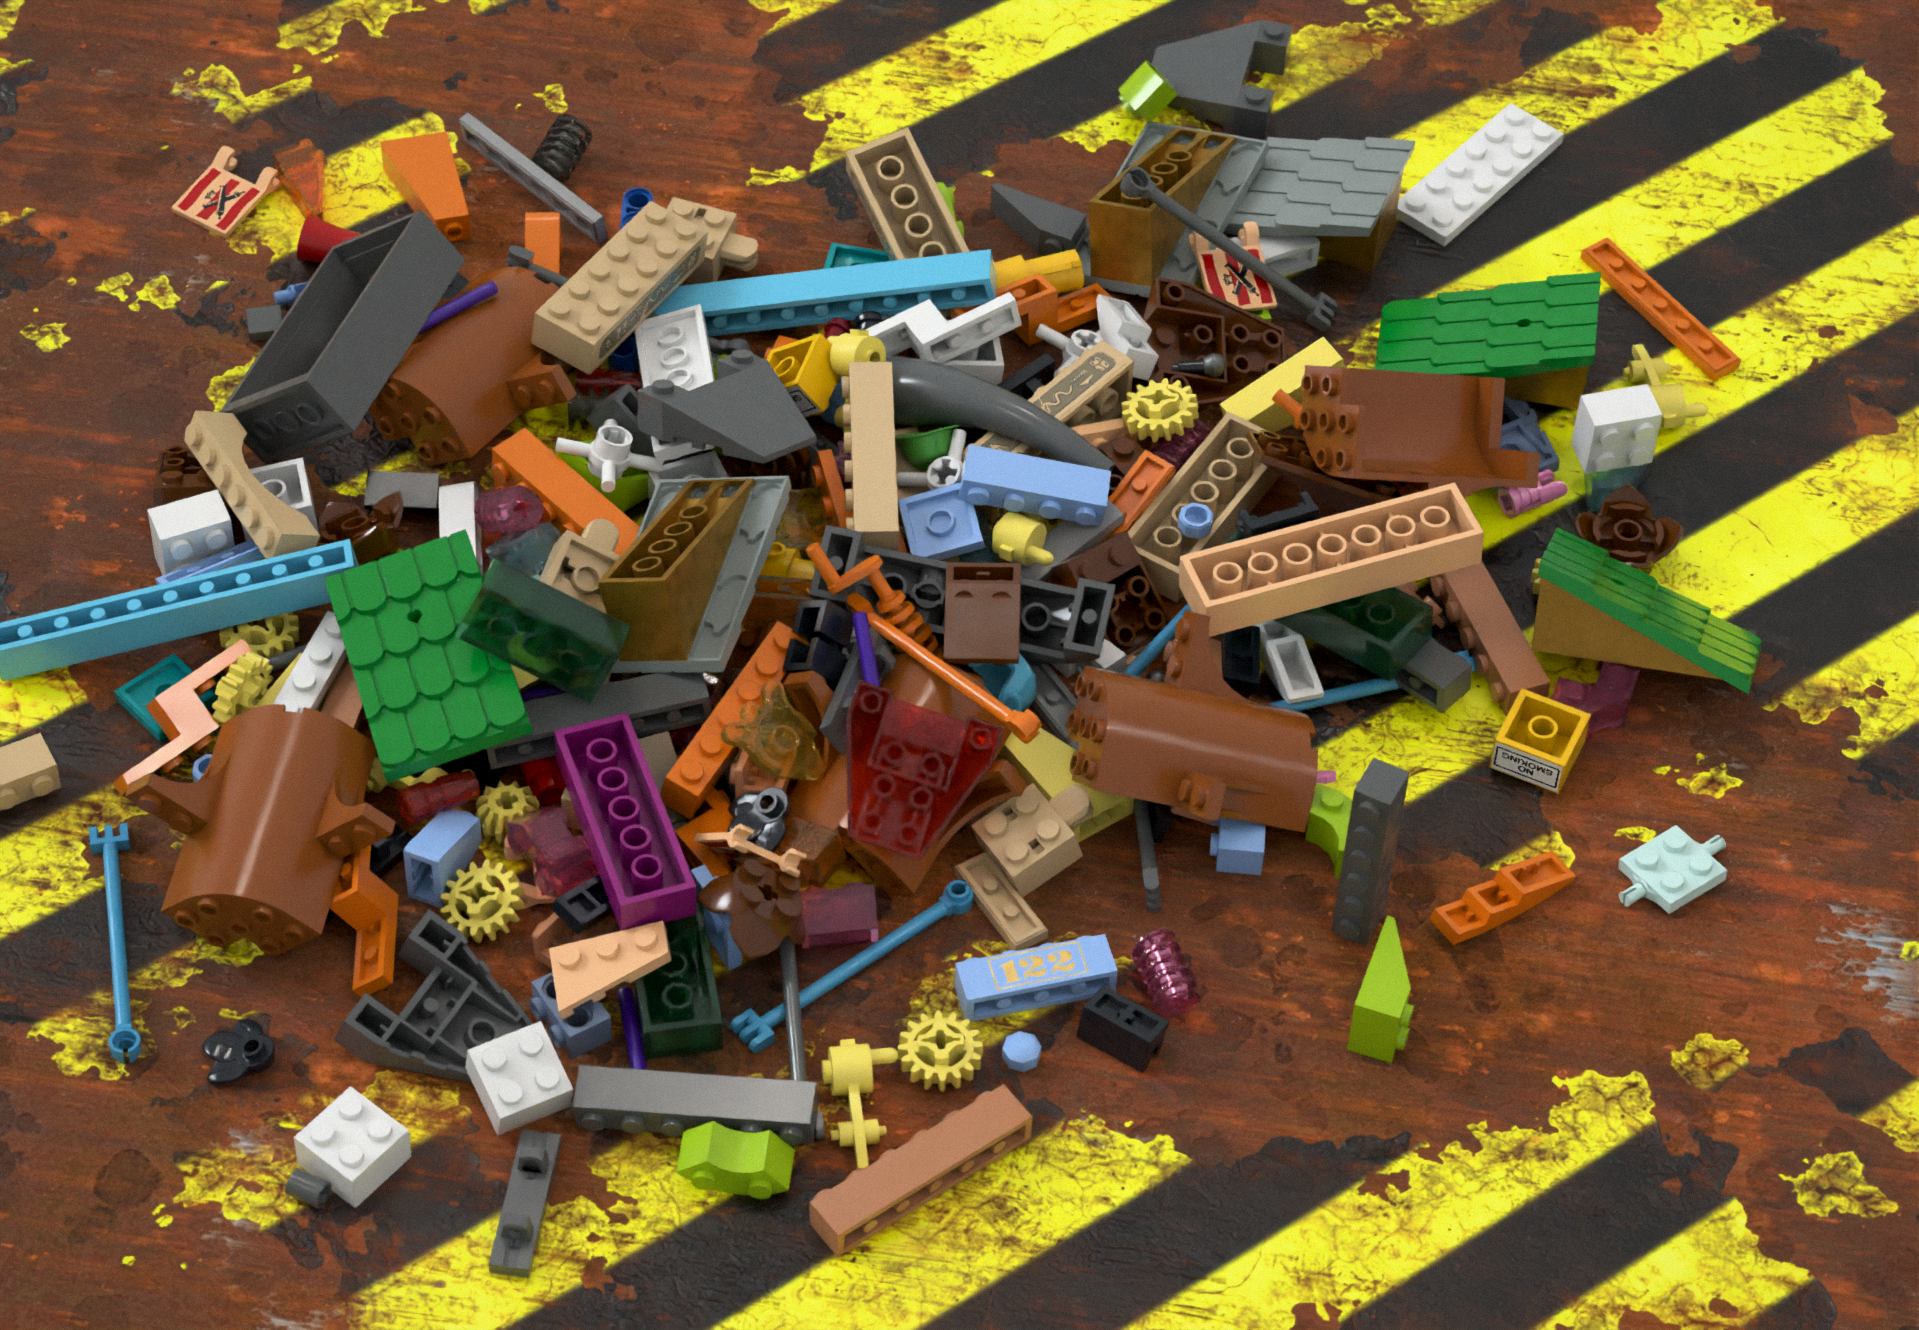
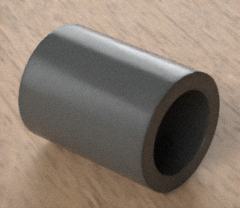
[285,1168,331,1209]

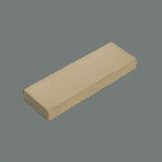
[954,851,1048,951]

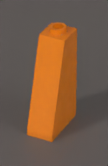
[380,131,471,242]

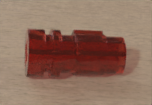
[575,365,643,399]
[396,770,480,825]

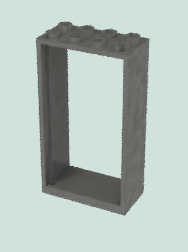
[220,210,466,464]

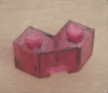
[1551,662,1640,739]
[506,805,598,898]

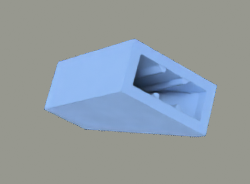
[403,806,482,908]

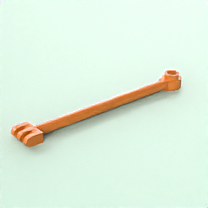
[846,593,1042,744]

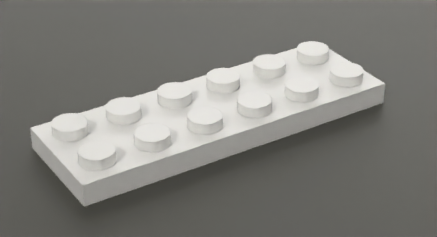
[1396,103,1564,247]
[635,304,716,463]

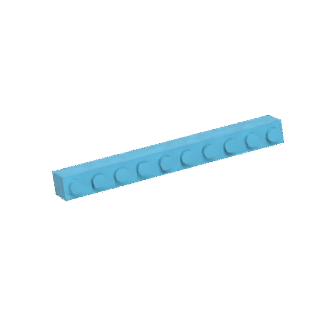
[652,249,997,336]
[0,539,359,681]

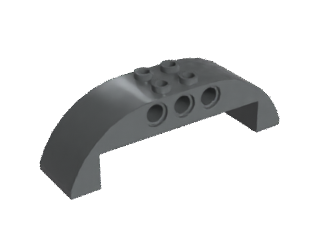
[809,525,1116,664]

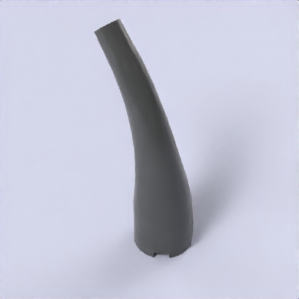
[886,356,1116,472]

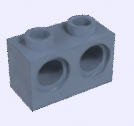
[529,972,612,1060]

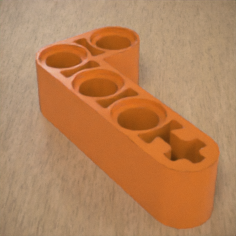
[525,212,562,285]

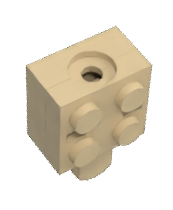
[667,197,758,284]
[528,518,621,640]
[971,783,1093,897]

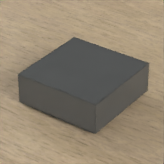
[246,305,282,342]

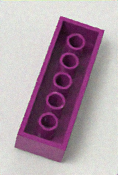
[554,713,697,931]

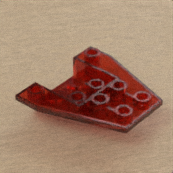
[846,680,1004,861]

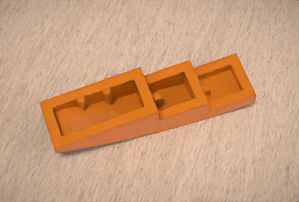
[1430,851,1576,945]

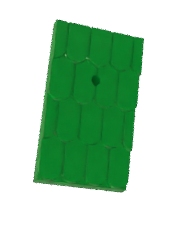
[1374,272,1601,409]
[1531,527,1762,694]
[324,529,533,783]

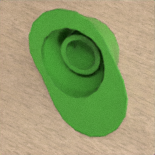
[895,425,960,470]

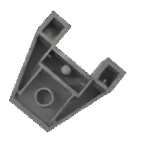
[1151,20,1293,140]
[637,349,816,464]
[333,909,533,1083]

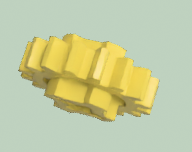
[1121,378,1199,442]
[219,612,300,658]
[212,652,273,727]
[441,860,525,943]
[898,1010,983,1091]

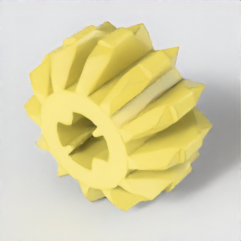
[475,780,539,844]

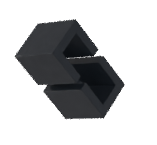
[782,600,854,687]

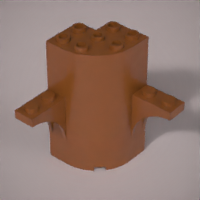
[368,266,577,466]
[1299,365,1540,499]
[1067,610,1318,833]
[783,653,1028,896]
[125,704,396,956]

